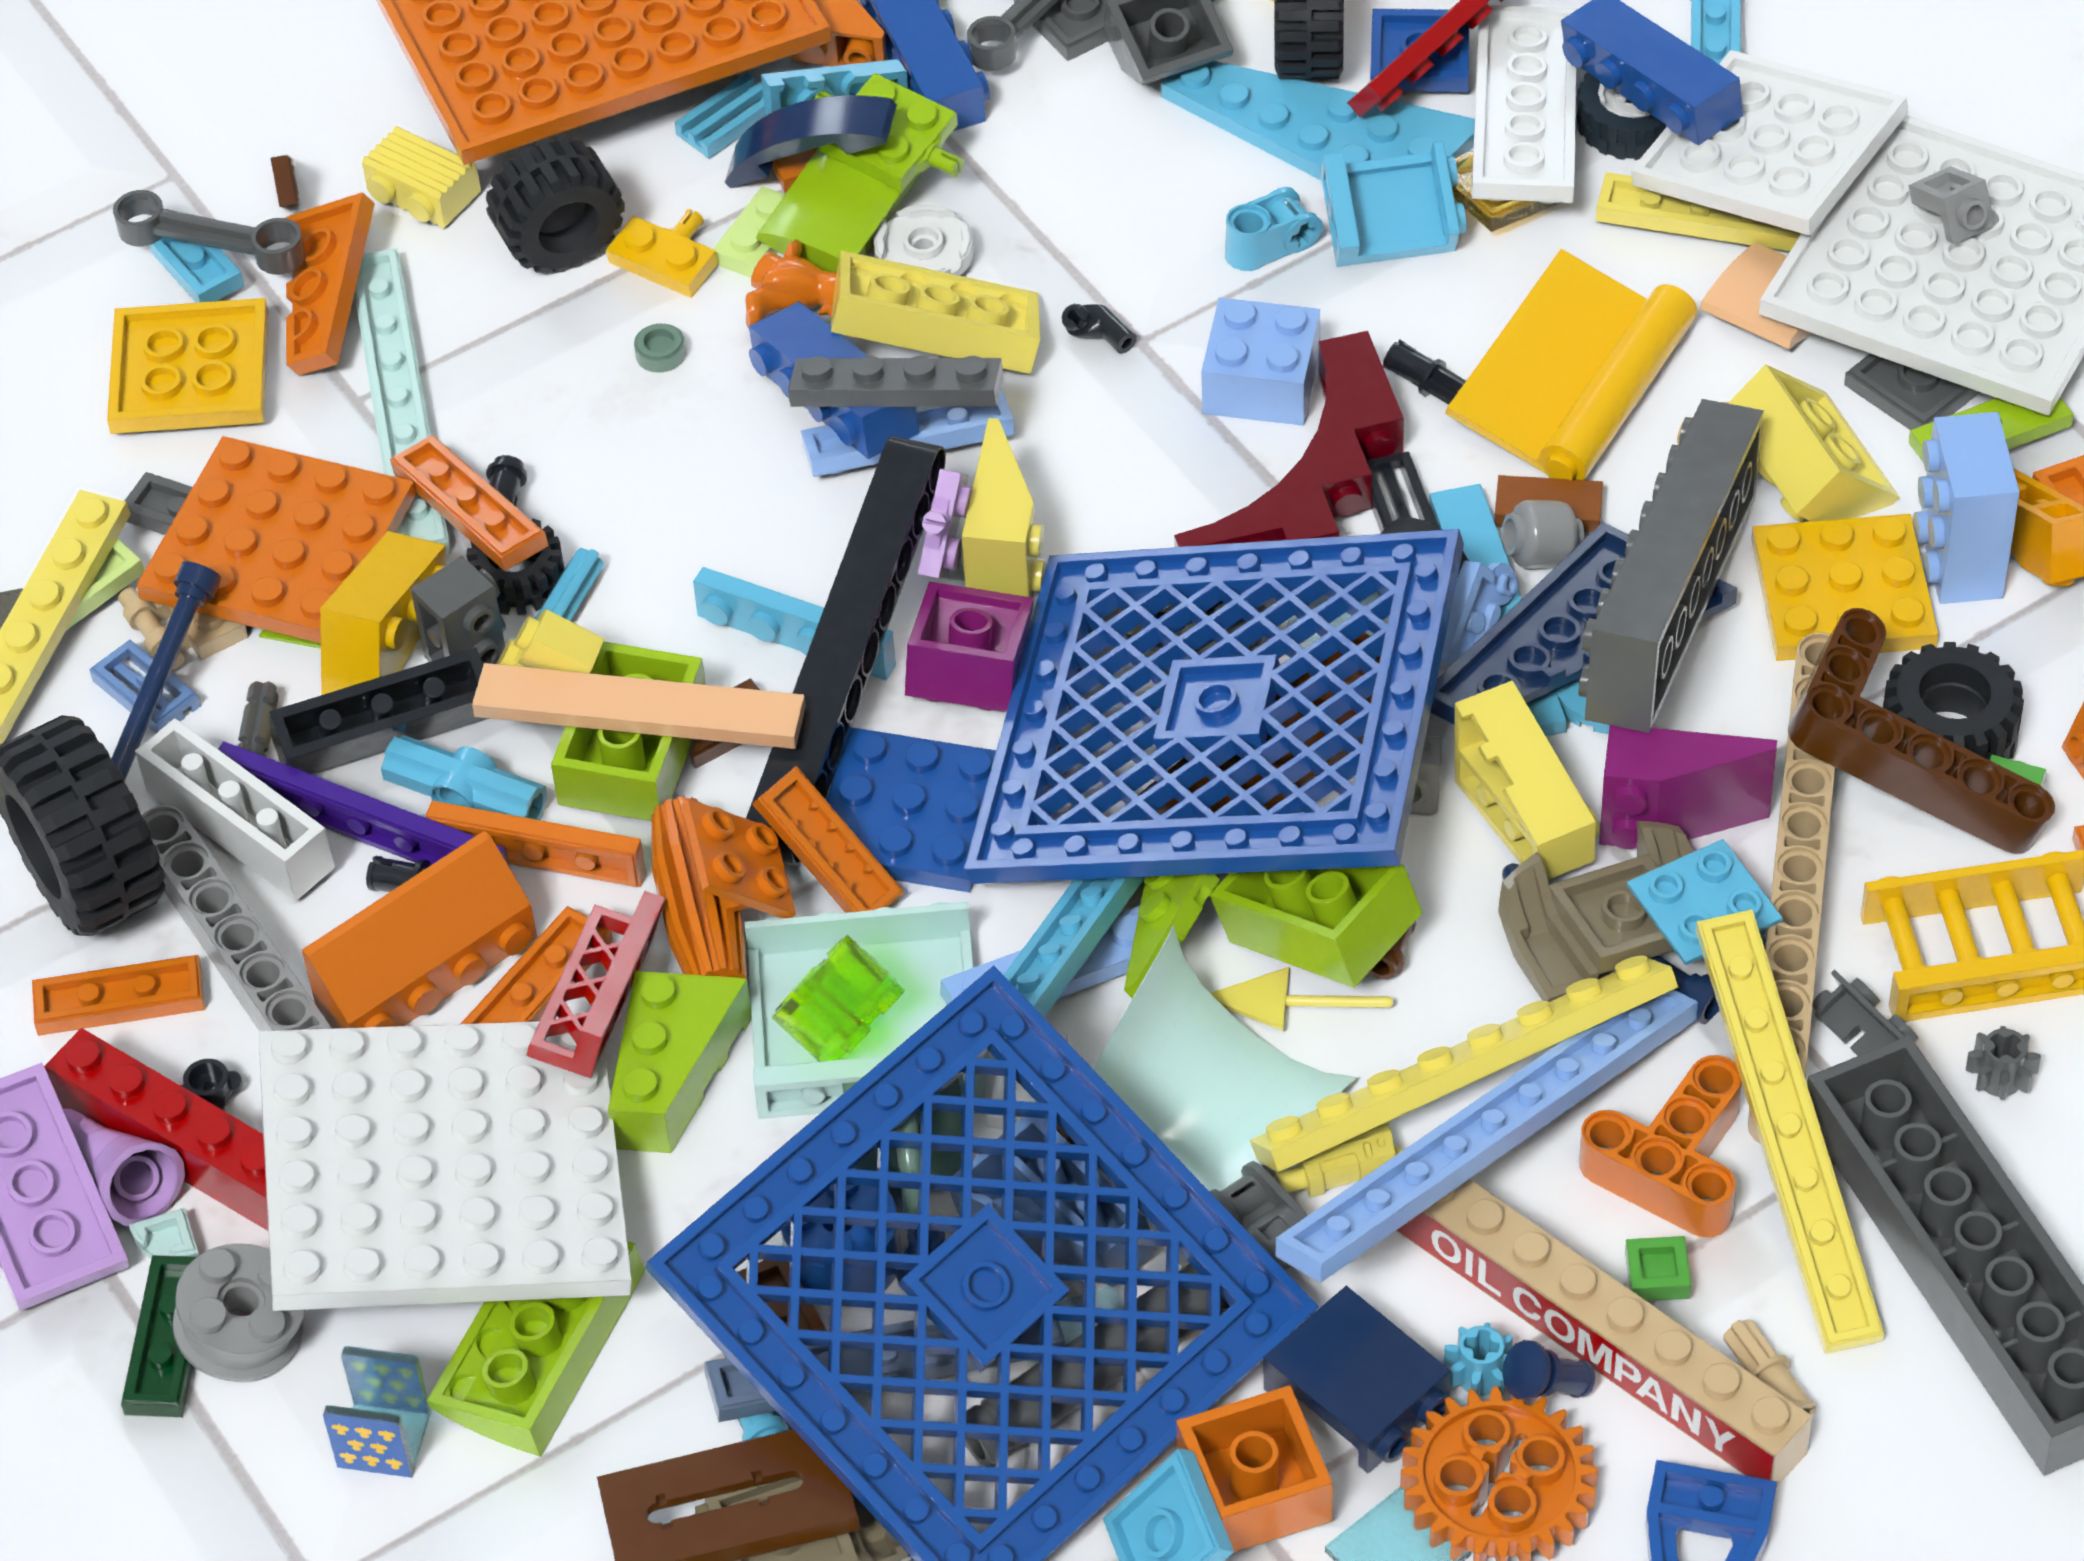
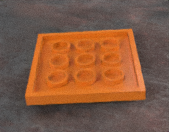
[136,436,416,643]

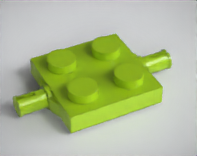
[815,73,965,192]

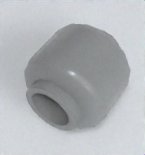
[1501,500,1584,569]

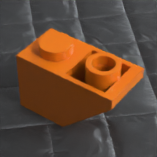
[791,0,887,66]

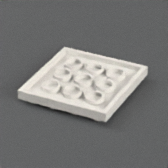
[1631,50,1908,236]

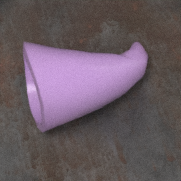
[63,1108,185,1226]

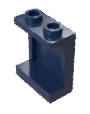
[1263,1285,1451,1474]

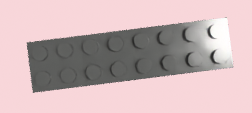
[1578,399,1764,733]
[1807,1035,2084,1476]

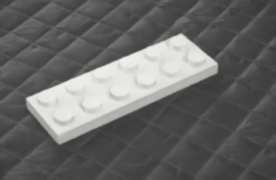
[1472,5,1577,204]

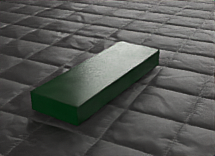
[121,1255,196,1418]

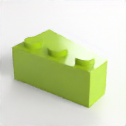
[608,971,752,1153]

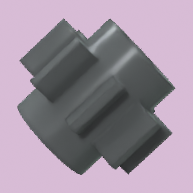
[1965,1026,2041,1100]

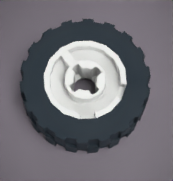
[1577,73,1667,160]

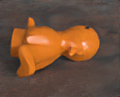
[745,239,837,329]

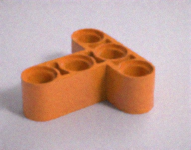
[1579,1055,1742,1238]

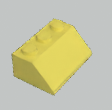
[1728,364,1900,522]

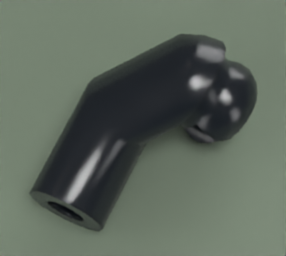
[1061,303,1137,354]

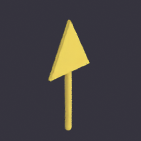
[1211,967,1393,1031]

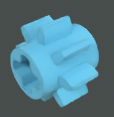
[1444,1322,1513,1396]

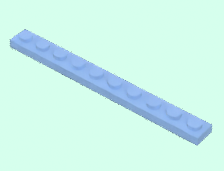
[1276,989,1698,1283]

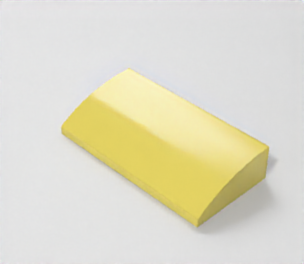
[831,250,1040,374]

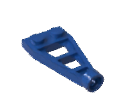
[1645,1460,1777,1561]

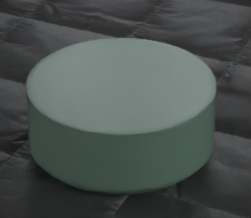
[634,323,686,373]

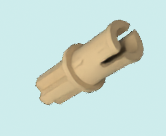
[1723,1319,1816,1415]

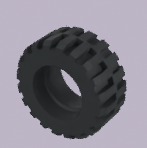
[0,715,166,936]

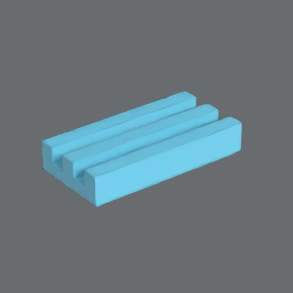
[674,73,766,159]

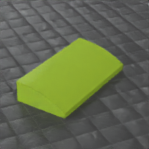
[756,148,924,272]
[427,1241,646,1457]

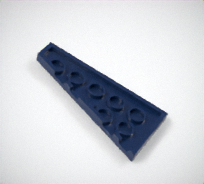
[1430,522,1738,725]

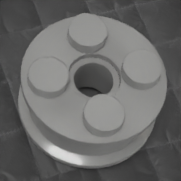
[173,1243,306,1382]

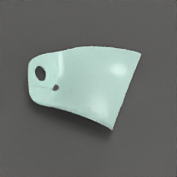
[1094,925,1358,1191]

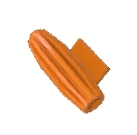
[651,796,796,978]

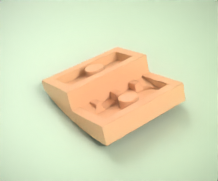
[1700,242,1811,349]

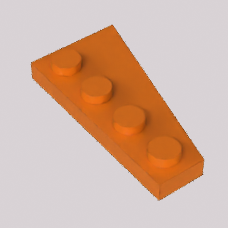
[286,192,375,376]

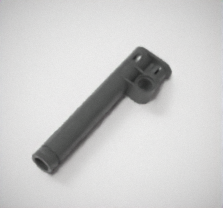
[965,1161,1308,1467]

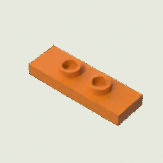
[752,766,904,913]

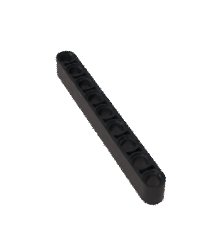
[746,436,946,866]

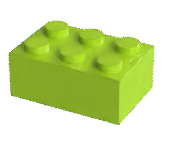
[551,641,706,821]
[1210,864,1423,988]

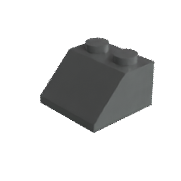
[1103,0,1234,85]

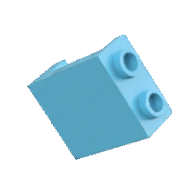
[1320,141,1466,267]

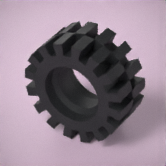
[466,518,565,615]

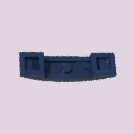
[724,95,897,188]

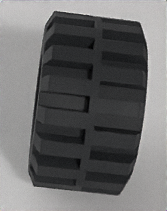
[1274,0,1344,79]
[485,137,625,273]
[1883,642,2024,760]

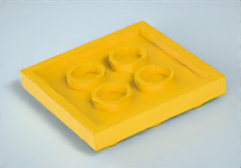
[107,298,269,434]
[1751,514,1938,661]

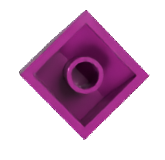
[905,581,1034,712]

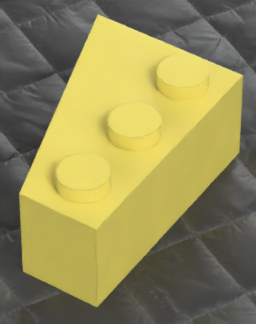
[1455,680,1599,880]

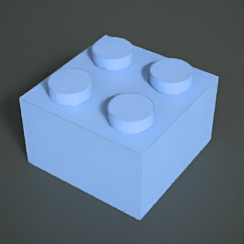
[1201,297,1320,426]

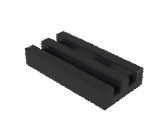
[1366,451,1438,532]

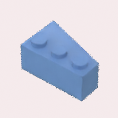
[950,1117,1157,1287]

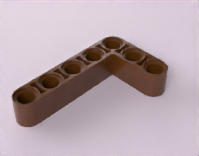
[1788,608,2055,854]

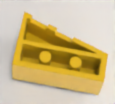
[320,531,446,695]

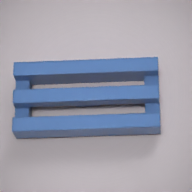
[89,639,201,733]

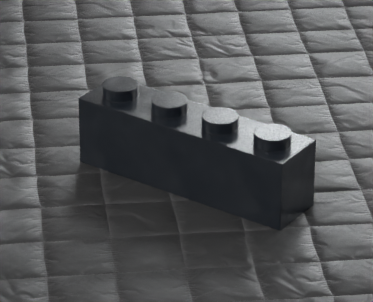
[269,647,490,774]

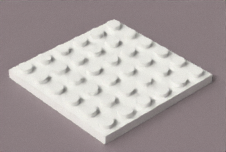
[1759,115,2084,416]
[259,1022,631,1311]

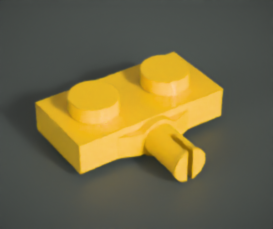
[606,209,719,298]

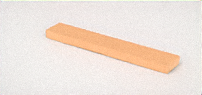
[472,663,806,749]

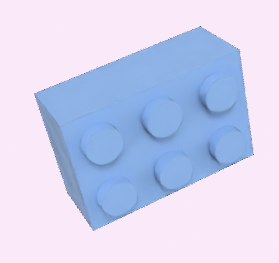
[1913,412,2020,604]

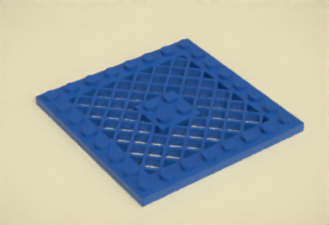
[964,529,1464,884]
[645,965,1319,1561]

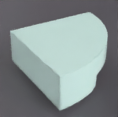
[129,1208,199,1259]

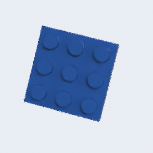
[826,727,996,893]

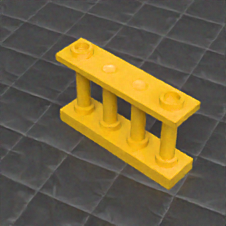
[1860,850,2084,1022]

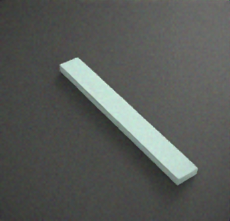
[354,248,451,554]

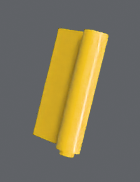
[1445,249,1698,480]

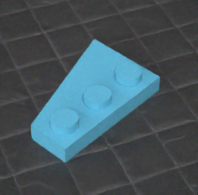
[761,59,908,115]

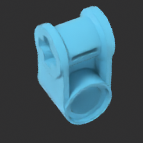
[1225,186,1323,271]

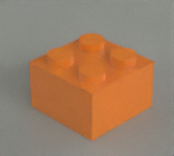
[1176,1385,1333,1552]

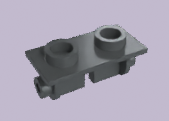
[1812,969,1919,1056]

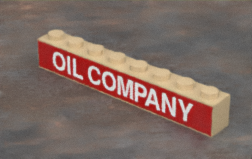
[1396,1179,1812,1486]

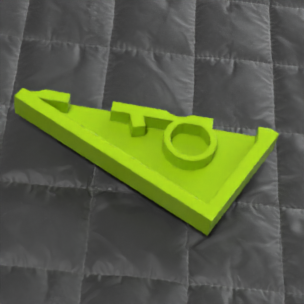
[1124,874,1220,998]

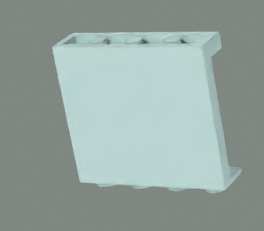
[744,902,986,1119]

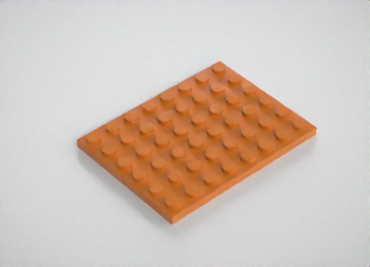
[376,0,832,165]

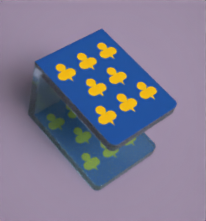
[323,1346,432,1478]

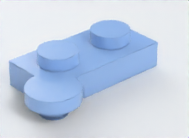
[1440,561,1518,671]

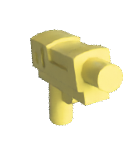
[1275,1123,1402,1198]

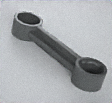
[967,0,1059,71]
[113,190,306,275]

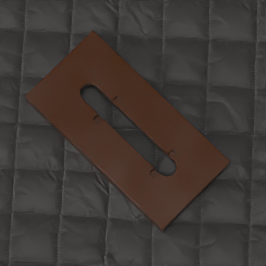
[597,1429,860,1561]

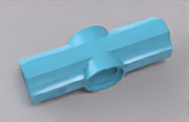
[381,735,548,820]

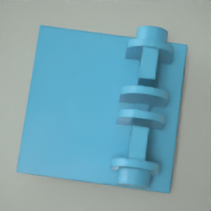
[1626,839,1783,966]

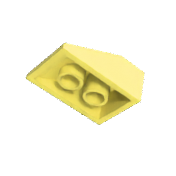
[961,418,1046,598]

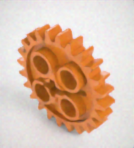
[1400,1386,1598,1561]

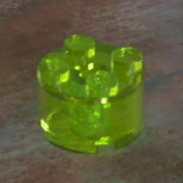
[770,934,905,1062]

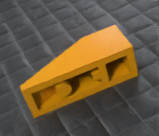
[2010,468,2084,586]

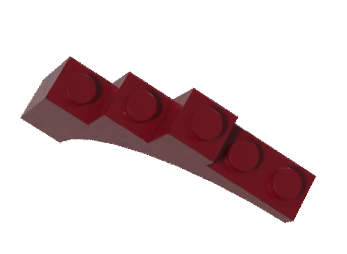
[1174,330,1404,547]

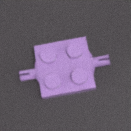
[918,469,973,578]

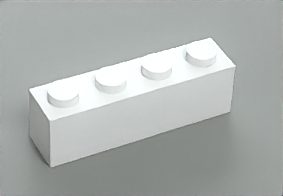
[135,718,335,902]

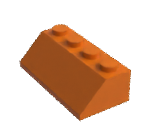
[302,830,537,1029]

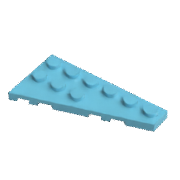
[1161,61,1475,180]

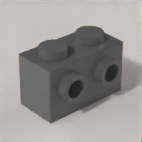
[410,556,506,665]

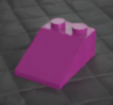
[1599,725,1778,849]

